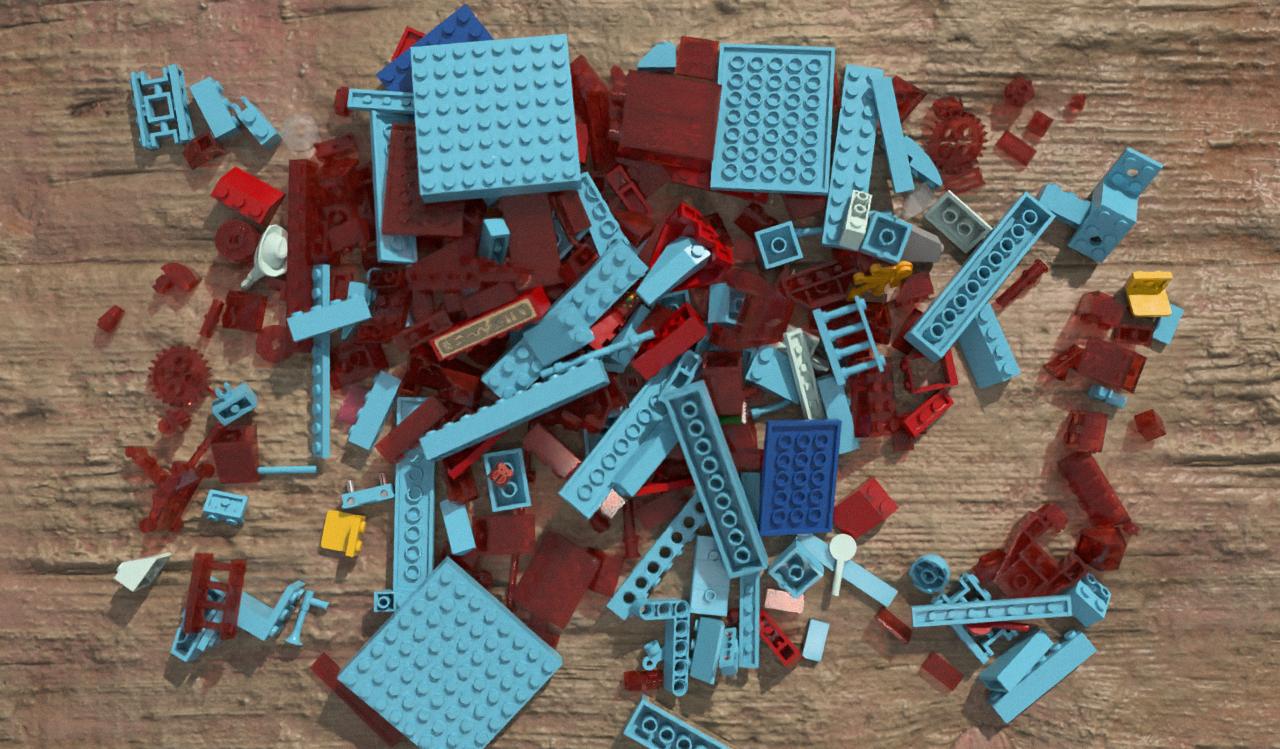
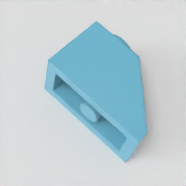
[637,42,676,73]

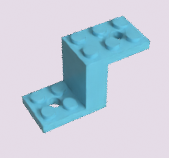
[1067,146,1163,263]
[196,580,306,651]

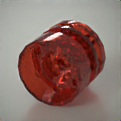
[215,220,263,264]

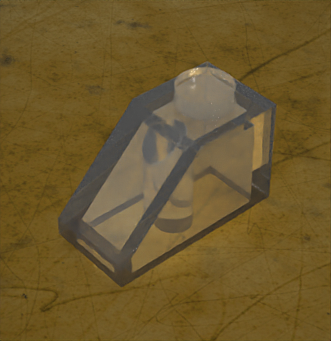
[900,182,937,221]

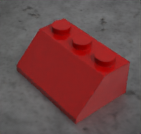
[210,166,286,227]

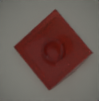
[892,75,927,123]

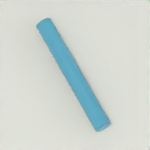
[258,466,318,474]

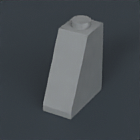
[895,218,944,262]

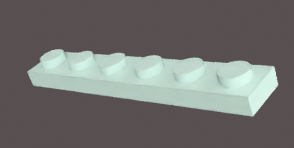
[783,328,826,420]

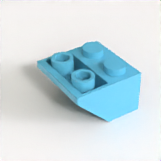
[1060,568,1111,628]

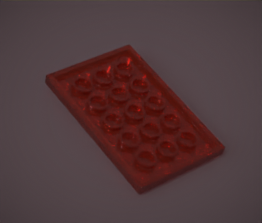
[382,122,465,239]

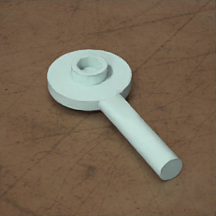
[829,534,857,596]

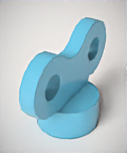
[642,640,665,671]

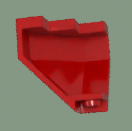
[645,202,733,293]

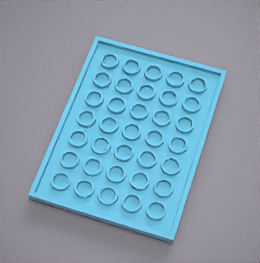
[710,43,835,195]

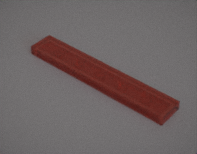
[309,652,404,749]

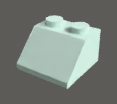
[114,552,172,592]

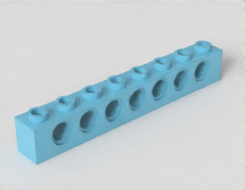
[606,489,708,620]

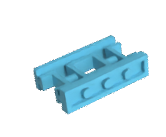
[129,64,196,151]
[929,572,1018,664]

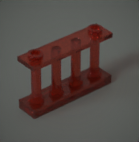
[182,552,247,640]

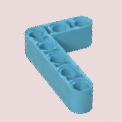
[631,597,690,696]

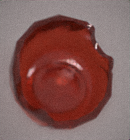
[932,96,963,121]

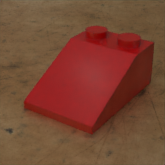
[833,477,899,540]

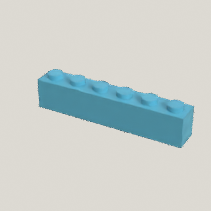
[986,629,1097,724]

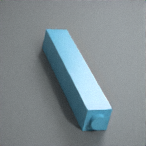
[611,412,679,497]

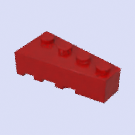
[585,284,645,358]

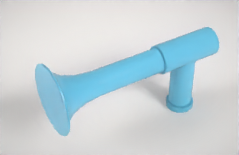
[283,589,329,645]

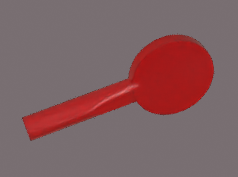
[965,621,1029,636]

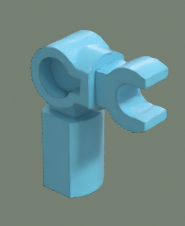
[1087,384,1127,409]

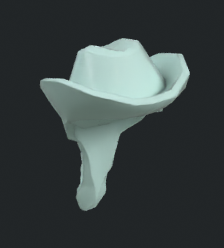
[241,225,297,291]

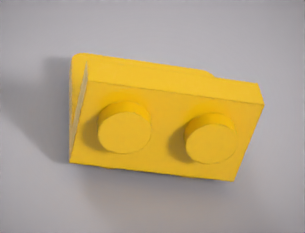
[1124,271,1173,317]
[321,510,367,557]

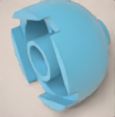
[909,554,951,594]

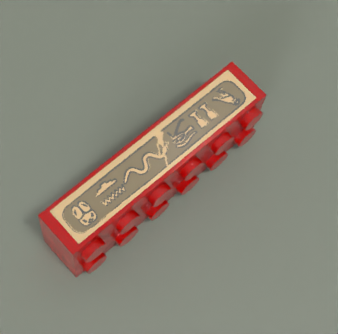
[429,284,551,361]

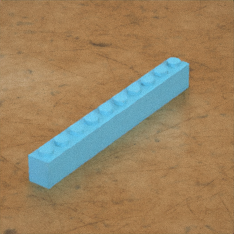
[420,358,611,462]

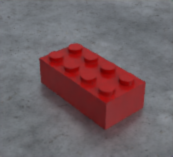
[631,301,708,380]

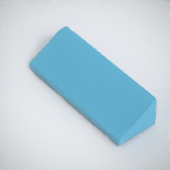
[440,495,476,556]

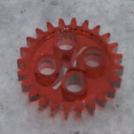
[925,110,988,174]
[147,345,213,407]

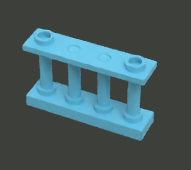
[812,295,886,386]

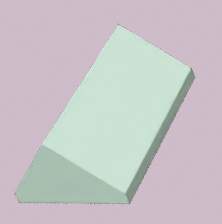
[924,190,993,254]

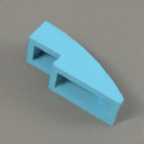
[657,350,704,403]

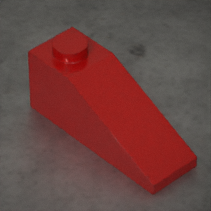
[760,609,805,670]

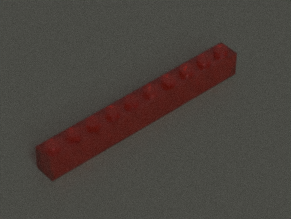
[286,159,318,354]

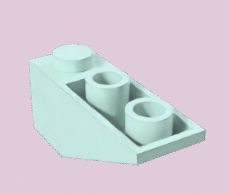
[839,190,872,251]

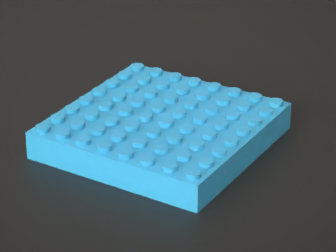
[410,34,582,203]
[337,556,563,749]

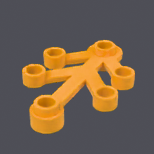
[845,261,913,304]

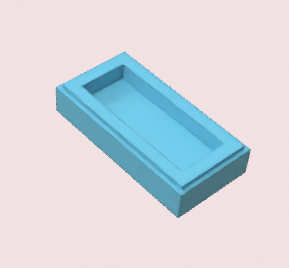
[1149,303,1184,345]
[802,619,830,662]

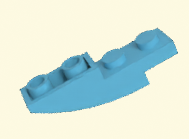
[878,135,943,190]

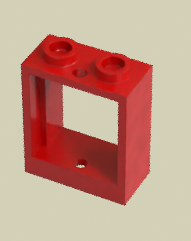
[900,347,959,394]

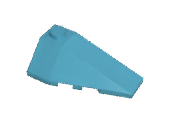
[636,236,711,306]

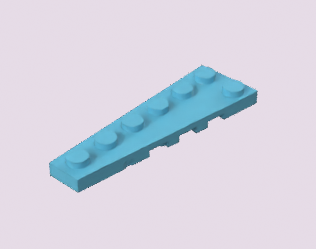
[573,172,647,277]

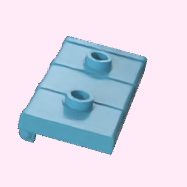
[689,534,730,616]

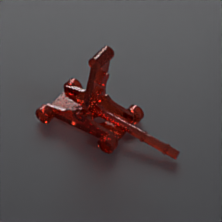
[125,422,224,534]

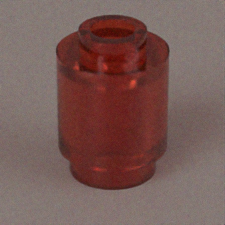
[333,87,353,117]

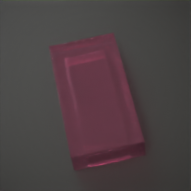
[336,384,368,426]

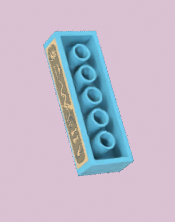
[623,693,739,749]

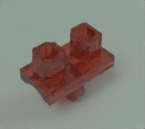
[158,408,192,435]

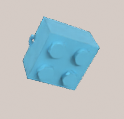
[858,211,913,265]
[768,539,824,599]

